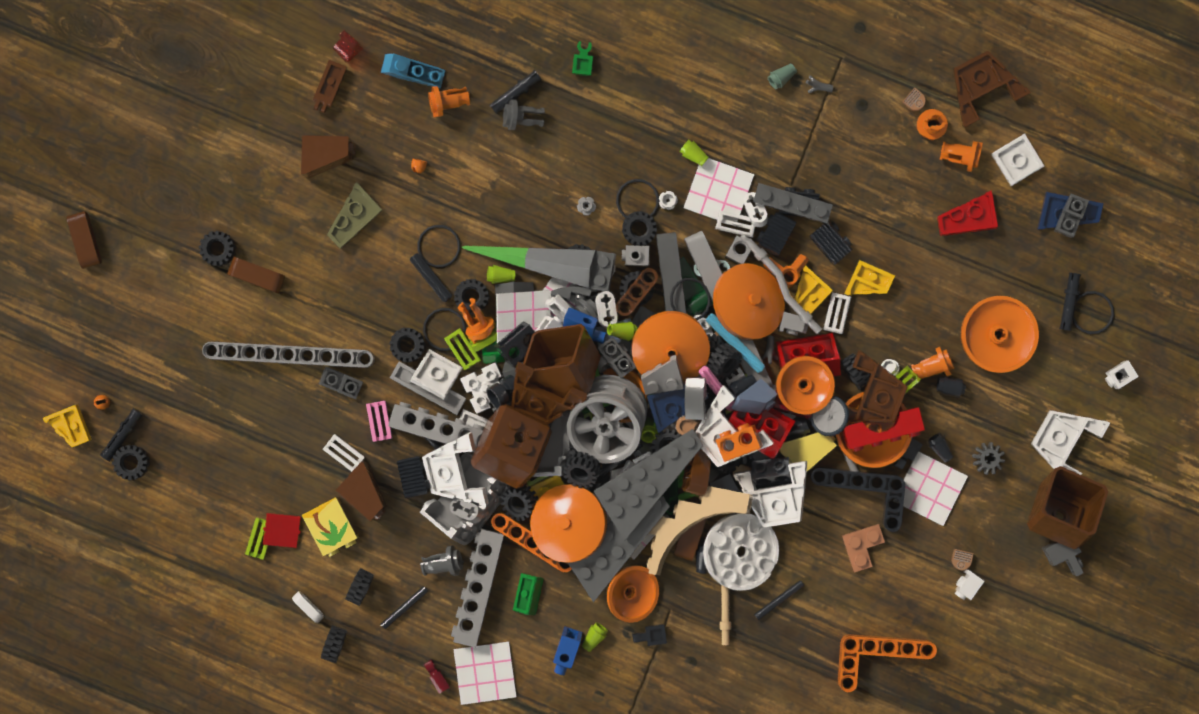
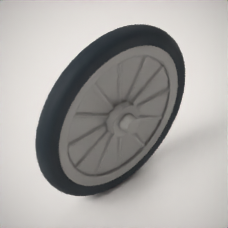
[810,396,849,436]

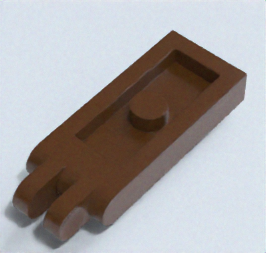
[313,60,347,113]

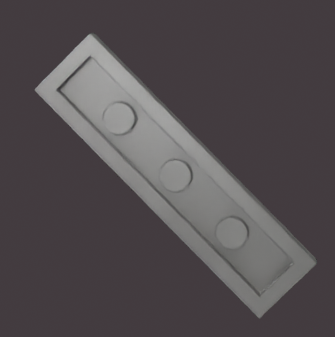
[390,361,466,415]

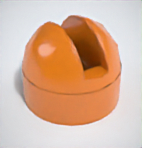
[411,158,427,173]
[94,395,110,410]

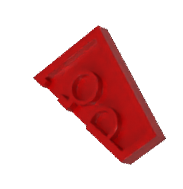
[937,190,998,236]

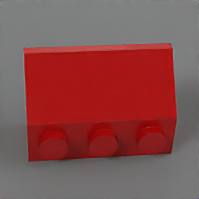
[776,333,841,382]
[729,408,795,459]

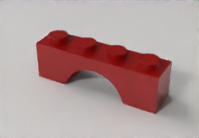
[843,407,925,452]

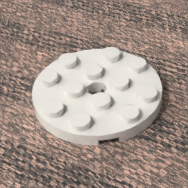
[703,513,779,590]

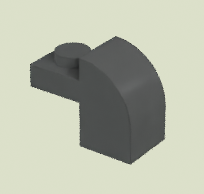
[1042,541,1083,576]

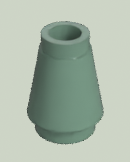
[768,63,797,89]

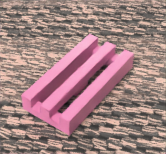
[366,401,392,442]

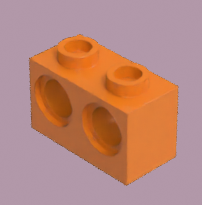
[716,423,763,462]

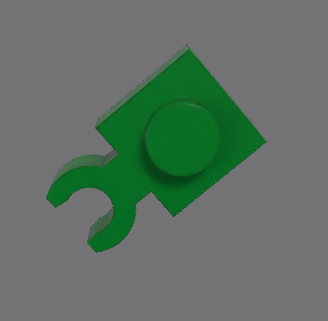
[572,41,593,76]

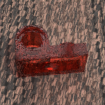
[333,30,363,63]

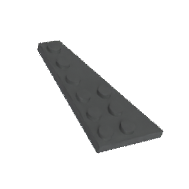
[594,429,703,541]
[568,495,670,602]

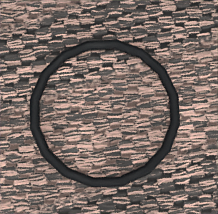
[616,179,659,222]
[417,225,460,268]
[670,278,711,320]
[1073,291,1114,334]
[423,308,466,351]

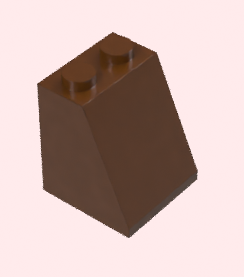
[301,135,356,178]
[335,461,387,521]

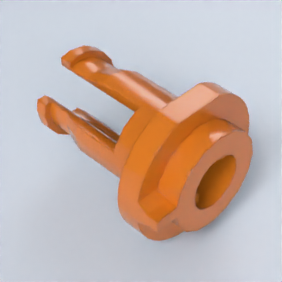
[428,86,470,118]
[916,109,948,140]
[940,141,983,172]
[458,298,495,344]
[911,347,954,379]

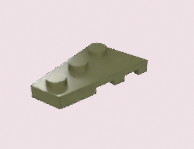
[327,182,383,249]

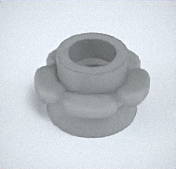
[577,197,596,215]

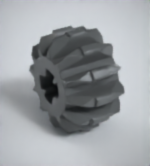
[972,442,1005,475]

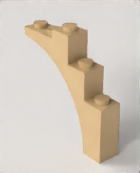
[647,486,753,575]

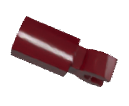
[424,660,450,694]

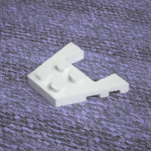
[695,385,774,467]
[1031,411,1110,475]
[422,432,489,506]
[734,461,807,528]

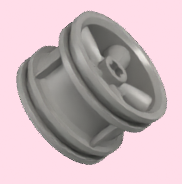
[567,375,648,463]

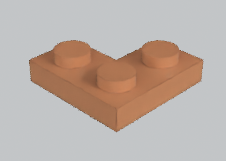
[842,524,885,573]

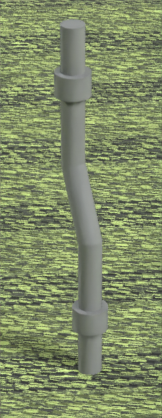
[745,238,822,334]

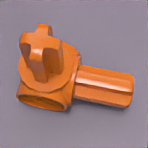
[763,254,809,288]

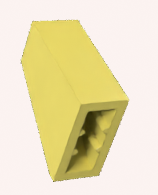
[779,432,837,471]

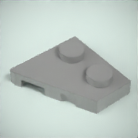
[641,355,684,395]

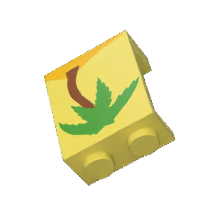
[302,497,359,557]

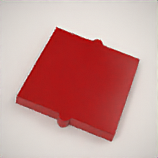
[263,513,300,548]

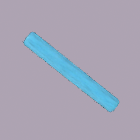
[706,313,765,373]

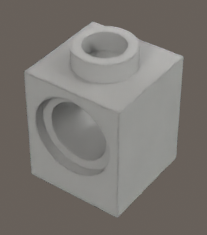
[725,235,751,264]

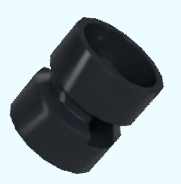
[486,375,515,409]

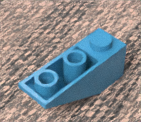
[381,53,445,88]

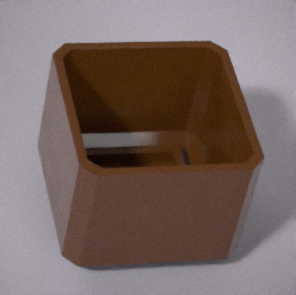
[523,324,601,398]
[471,404,552,489]
[1027,466,1108,550]

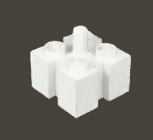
[461,363,503,414]

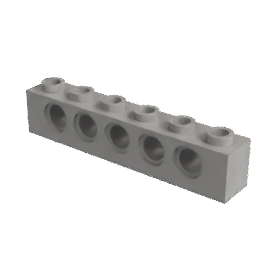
[388,402,484,452]
[451,528,504,648]

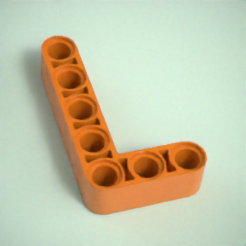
[491,513,572,572]
[838,634,937,692]

